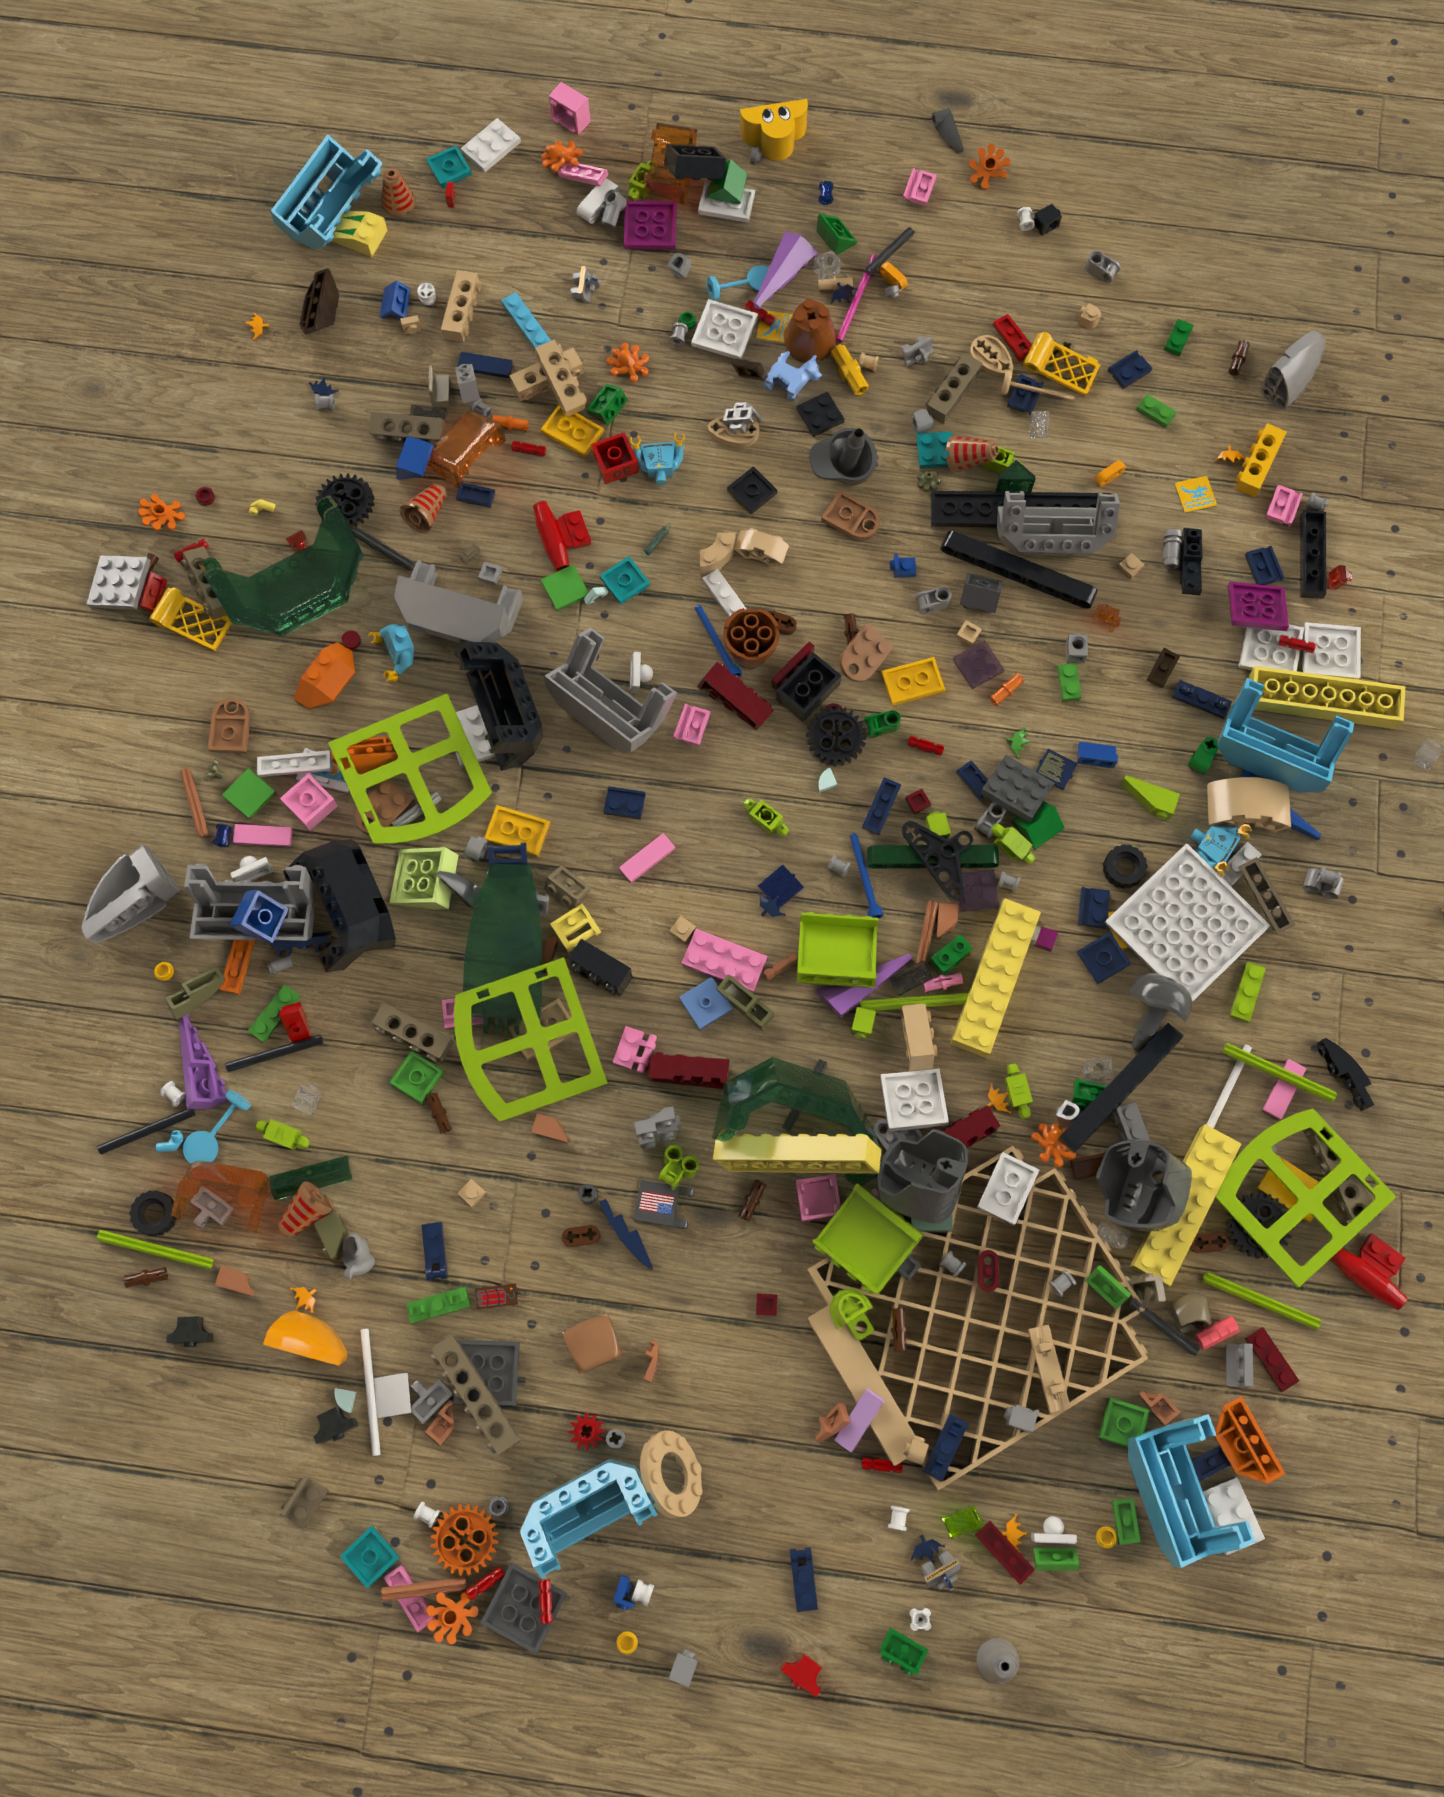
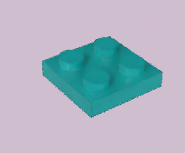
[426,145,472,188]
[916,431,952,469]
[599,556,650,605]
[340,1525,400,1589]

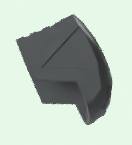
[877,1129,968,1223]
[1096,1140,1192,1231]

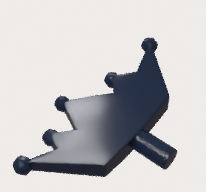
[831,282,858,304]
[309,377,339,396]
[759,893,786,917]
[910,1535,945,1562]

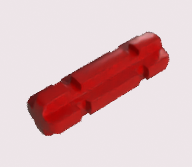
[745,300,775,326]
[511,441,546,457]
[174,539,209,562]
[1278,635,1316,654]
[907,735,944,756]
[861,1458,903,1473]
[465,1567,505,1600]
[538,1579,552,1624]

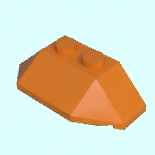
[294,642,356,710]
[331,736,408,774]
[1214,1396,1286,1484]

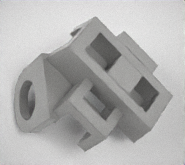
[723,402,764,435]

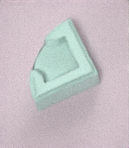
[583,587,608,605]
[818,768,837,793]
[334,1388,356,1413]

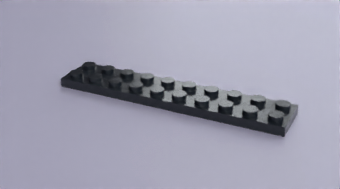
[930,491,1111,527]

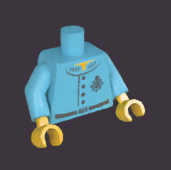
[630,432,685,485]
[368,624,414,682]
[1190,824,1252,877]

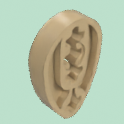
[969,335,1013,378]
[708,415,759,448]

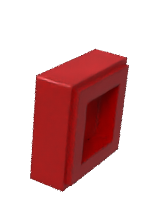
[445,182,456,208]

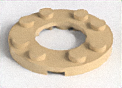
[640,1430,703,1519]

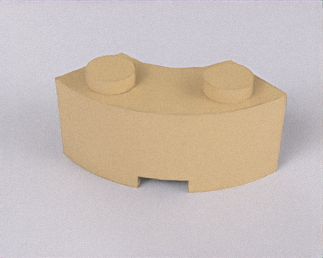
[734,528,789,566]
[700,532,736,576]

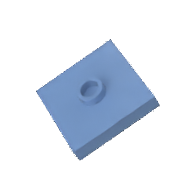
[679,977,733,1030]

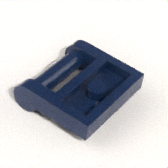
[488,843,529,879]

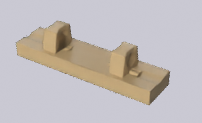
[1028,1324,1071,1413]

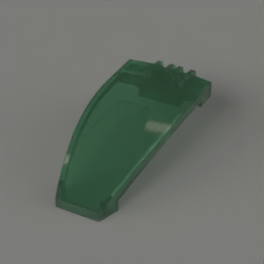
[463,864,543,1034]

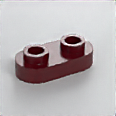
[977,1250,999,1292]

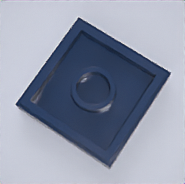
[1077,932,1131,985]

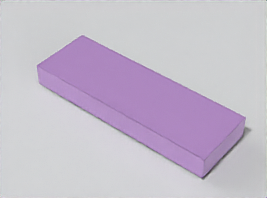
[835,1388,885,1453]

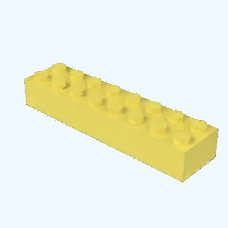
[1249,666,1405,729]
[950,898,1041,1058]
[1129,1124,1241,1288]
[713,1134,881,1174]

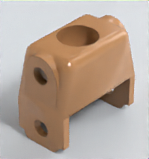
[562,1312,623,1374]

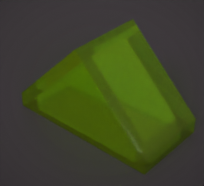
[942,1505,984,1539]

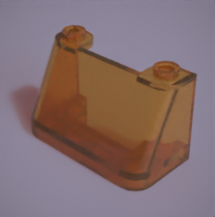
[643,123,698,205]
[427,411,506,489]

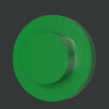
[678,312,696,329]

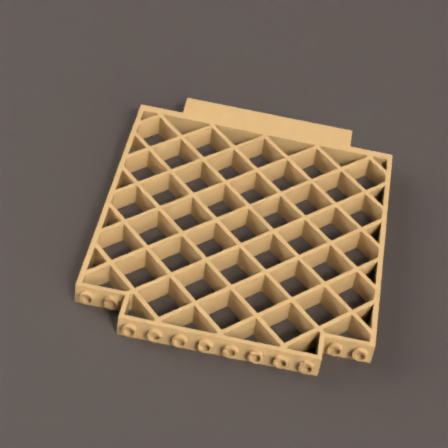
[807,1146,1148,1491]

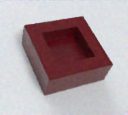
[905,789,931,815]
[756,1294,777,1316]

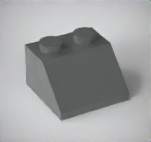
[960,573,1003,614]

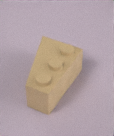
[901,1004,937,1072]

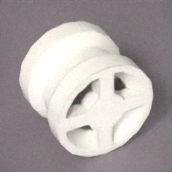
[417,283,437,305]
[631,1579,654,1606]

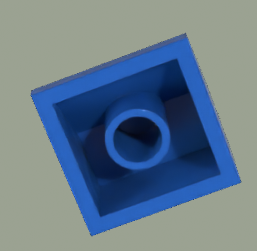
[230,890,289,943]

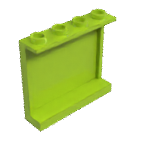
[796,912,878,988]
[812,1183,924,1294]

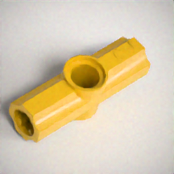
[831,344,869,396]

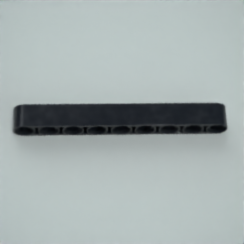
[940,531,1098,609]
[1058,1023,1184,1153]

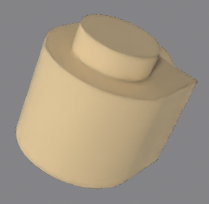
[1078,303,1101,329]
[903,1435,929,1465]

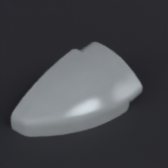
[1260,330,1326,410]
[82,844,180,943]

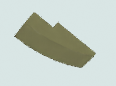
[165,967,225,1020]
[716,974,774,1030]

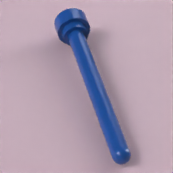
[695,605,742,677]
[850,833,884,919]

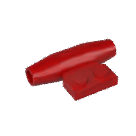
[533,501,592,572]
[1329,1233,1407,1310]

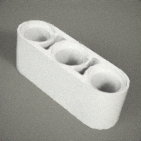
[576,178,620,224]

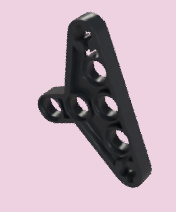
[902,821,973,902]

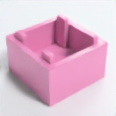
[549,82,591,135]
[280,773,338,831]
[795,1174,841,1223]

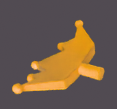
[245,313,269,340]
[1215,446,1246,463]
[986,1083,1011,1114]
[290,1287,316,1313]
[1001,1514,1027,1552]

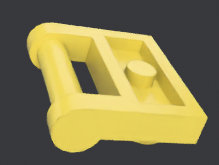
[550,903,601,953]

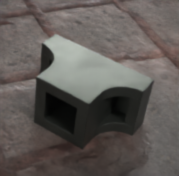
[167,1316,213,1347]
[313,1407,359,1444]

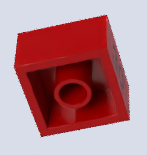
[591,432,639,484]

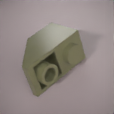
[313,1211,348,1261]

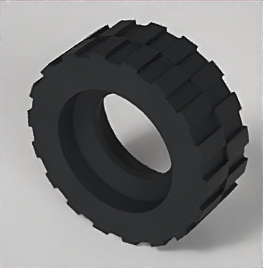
[1103,844,1148,889]
[129,1190,178,1237]

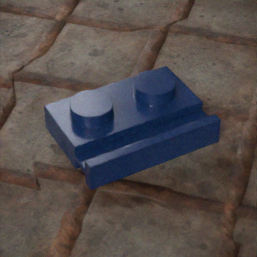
[1108,350,1152,389]
[1007,375,1044,415]
[1245,545,1284,585]
[604,786,646,820]
[1077,887,1110,929]

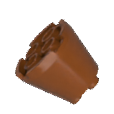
[784,299,836,363]
[723,608,780,670]

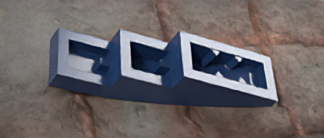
[599,1199,653,1270]

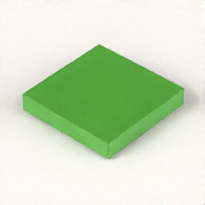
[541,564,589,612]
[222,768,276,820]
[389,1050,444,1105]
[1098,1397,1149,1448]

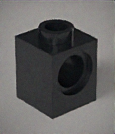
[1033,204,1062,236]

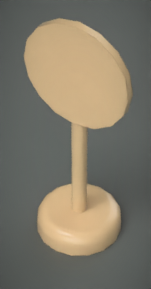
[1000,370,1075,399]

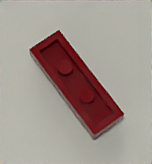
[771,641,815,690]
[1245,1327,1300,1392]
[975,1520,1035,1585]

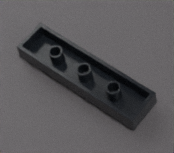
[1300,510,1326,599]

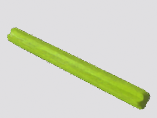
[859,993,968,1011]
[1223,1043,1337,1102]
[96,1230,214,1269]
[1202,1272,1321,1330]

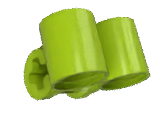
[657,1144,699,1190]

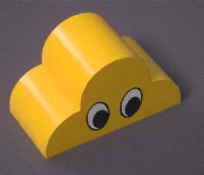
[740,99,808,161]

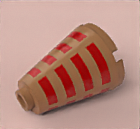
[381,168,416,217]
[946,436,999,472]
[400,484,447,533]
[278,1181,334,1238]

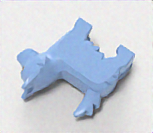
[764,351,822,401]

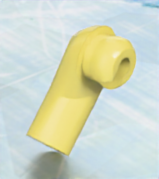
[249,499,276,516]

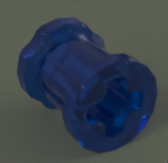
[818,181,834,205]
[212,824,233,848]

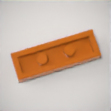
[219,939,256,995]

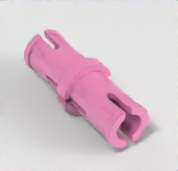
[922,972,963,992]

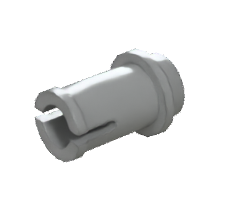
[267,956,294,975]

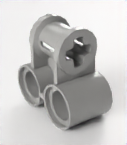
[1303,866,1344,899]

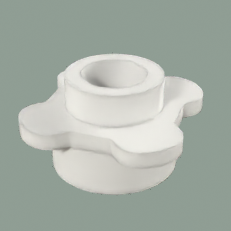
[909,1608,931,1631]

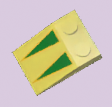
[331,211,388,257]

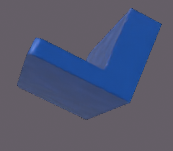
[380,280,411,320]
[1077,742,1118,768]

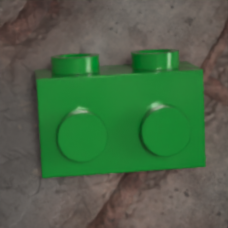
[878,1627,929,1676]

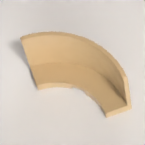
[1207,777,1291,832]

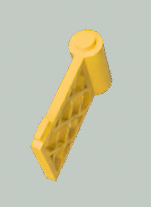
[1023,332,1100,396]
[149,587,233,652]

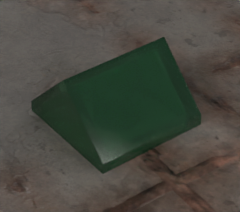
[995,460,1035,492]

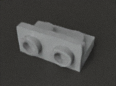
[1111,1102,1150,1147]
[1225,1343,1253,1388]

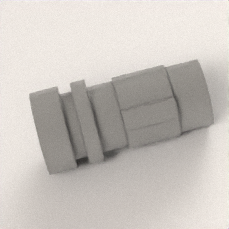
[1162,529,1183,569]

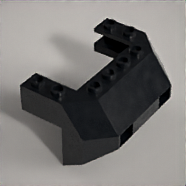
[455,642,543,771]
[283,839,396,972]

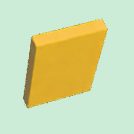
[540,405,604,458]
[881,657,946,706]
[484,805,550,857]
[1256,1155,1324,1223]

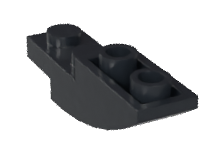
[1180,528,1203,596]
[1316,1038,1374,1111]

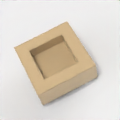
[401,315,421,335]
[1118,553,1145,579]
[956,620,982,646]
[669,916,696,943]
[457,1179,486,1208]

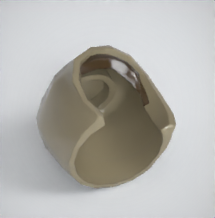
[1171,1293,1211,1333]

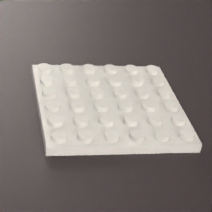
[1104,843,1270,1002]

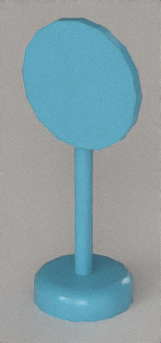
[706,265,769,301]
[183,1089,252,1166]

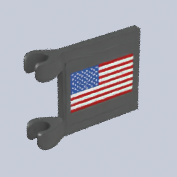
[633,1180,694,1229]

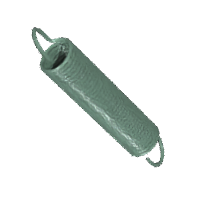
[641,523,671,559]

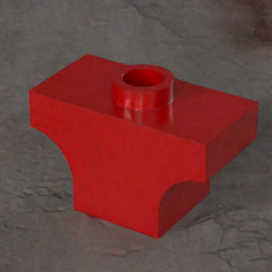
[279,1002,311,1043]
[780,1653,822,1697]

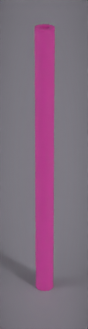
[836,254,877,343]

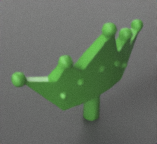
[1007,728,1030,758]

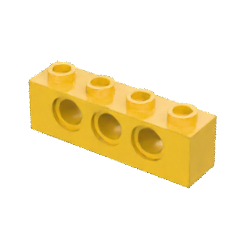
[1235,423,1287,498]

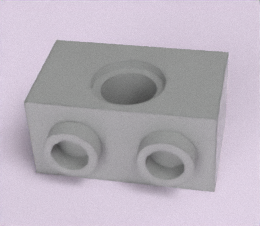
[455,364,480,403]

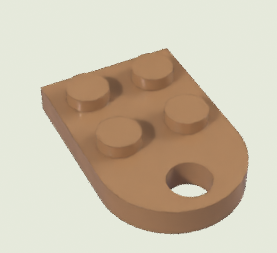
[821,490,880,540]
[839,623,894,682]
[208,698,251,753]
[355,780,414,835]

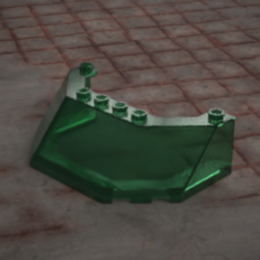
[198,495,363,636]
[712,1057,882,1185]

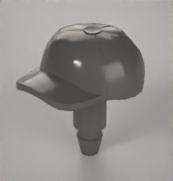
[809,428,879,485]
[1129,973,1192,1051]

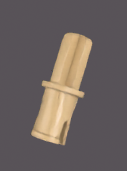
[818,277,853,291]

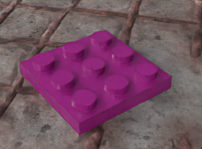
[624,201,677,250]
[1228,581,1289,631]

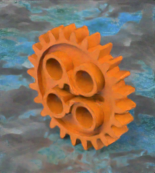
[430,1503,500,1576]

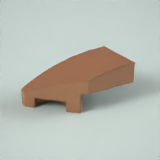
[936,903,958,940]
[531,1114,570,1144]
[215,1266,254,1296]
[644,1340,658,1383]
[1139,1392,1181,1426]
[424,1400,454,1447]
[815,1403,851,1442]

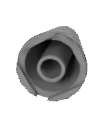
[977,1638,1019,1684]

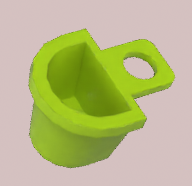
[830,1288,874,1340]

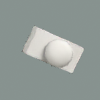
[630,652,653,693]
[230,856,274,882]
[1031,1516,1077,1544]

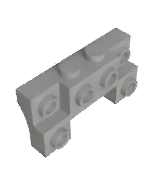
[634,1106,681,1149]

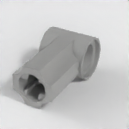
[601,189,627,229]

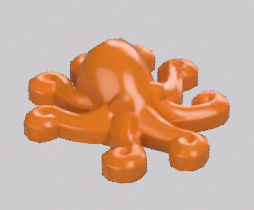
[541,141,583,172]
[969,144,1011,189]
[606,343,649,383]
[138,494,185,531]
[1031,1123,1077,1168]
[425,1592,479,1644]

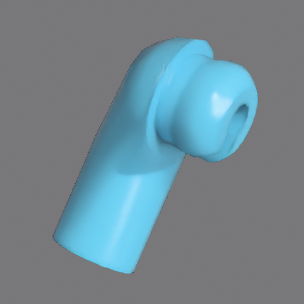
[156,1130,184,1153]

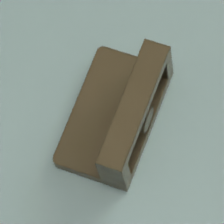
[429,366,450,407]

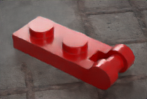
[993,314,1032,362]

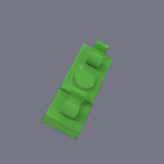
[406,1287,471,1324]

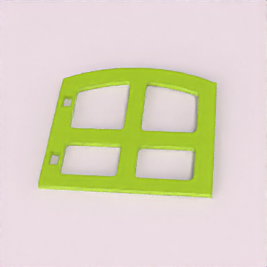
[328,694,492,844]
[454,957,608,1122]
[1215,1108,1396,1288]

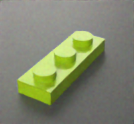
[1229,962,1266,1023]

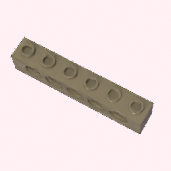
[1303,1112,1382,1235]
[431,1334,521,1455]

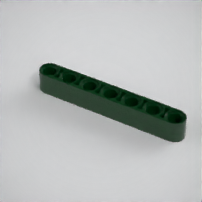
[867,845,999,869]

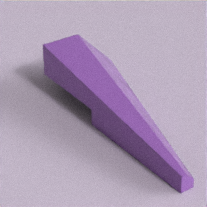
[754,232,818,309]
[815,954,913,1019]
[179,1013,230,1110]

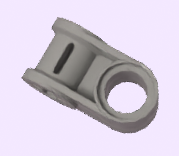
[1085,251,1121,283]
[915,587,951,615]
[974,802,1006,840]

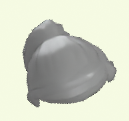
[340,1233,375,1280]

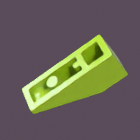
[1121,775,1180,820]

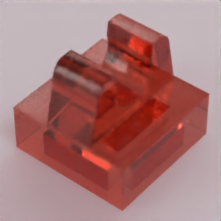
[286,530,307,553]
[1328,565,1352,590]

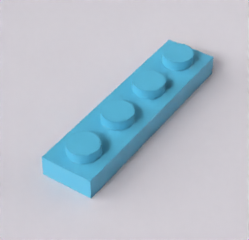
[501,292,551,349]

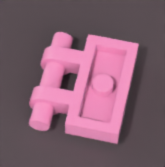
[613,1026,657,1073]

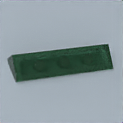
[270,1155,352,1200]

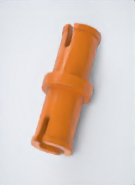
[492,414,529,432]
[989,673,1024,706]

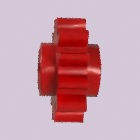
[568,1413,606,1451]

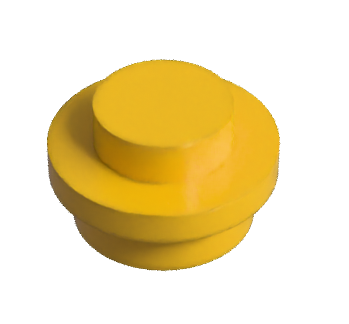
[154,962,174,981]
[1096,1526,1117,1549]
[616,1631,638,1654]

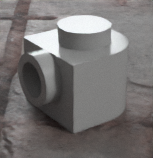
[667,253,691,278]
[911,409,934,433]
[464,836,488,861]
[1056,1100,1081,1127]

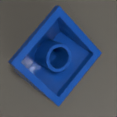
[396,436,434,480]

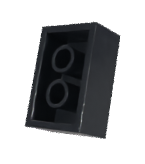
[664,144,726,181]
[776,652,841,722]
[569,939,633,997]

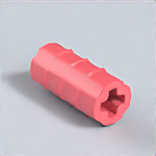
[1194,1316,1240,1350]

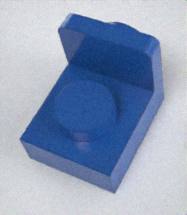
[890,554,916,578]
[613,1574,635,1611]

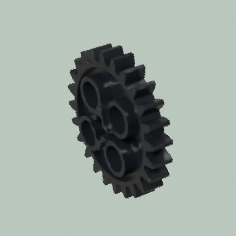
[315,473,375,530]
[806,706,867,767]
[1225,1192,1293,1259]

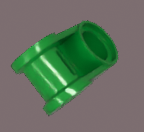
[863,710,901,738]
[1187,737,1218,775]

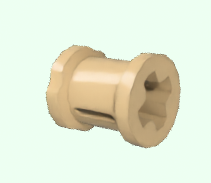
[859,352,879,372]

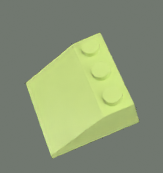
[389,847,459,910]

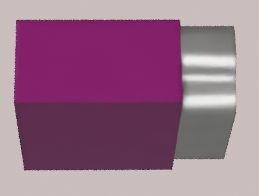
[1030,926,1058,952]

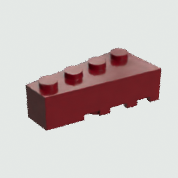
[697,662,774,731]
[648,1052,730,1090]
[939,1105,1001,1148]

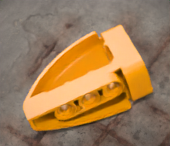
[263,1311,347,1366]

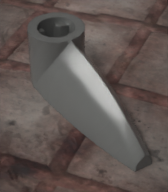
[932,108,964,152]
[436,871,486,910]

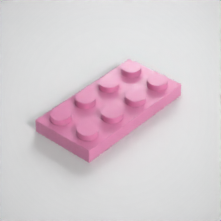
[681,929,768,993]

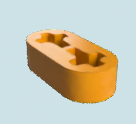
[879,262,908,290]
[1094,460,1126,487]

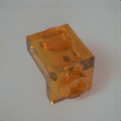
[1093,604,1121,633]

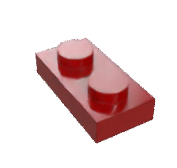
[138,572,167,613]

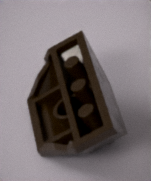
[299,268,340,334]

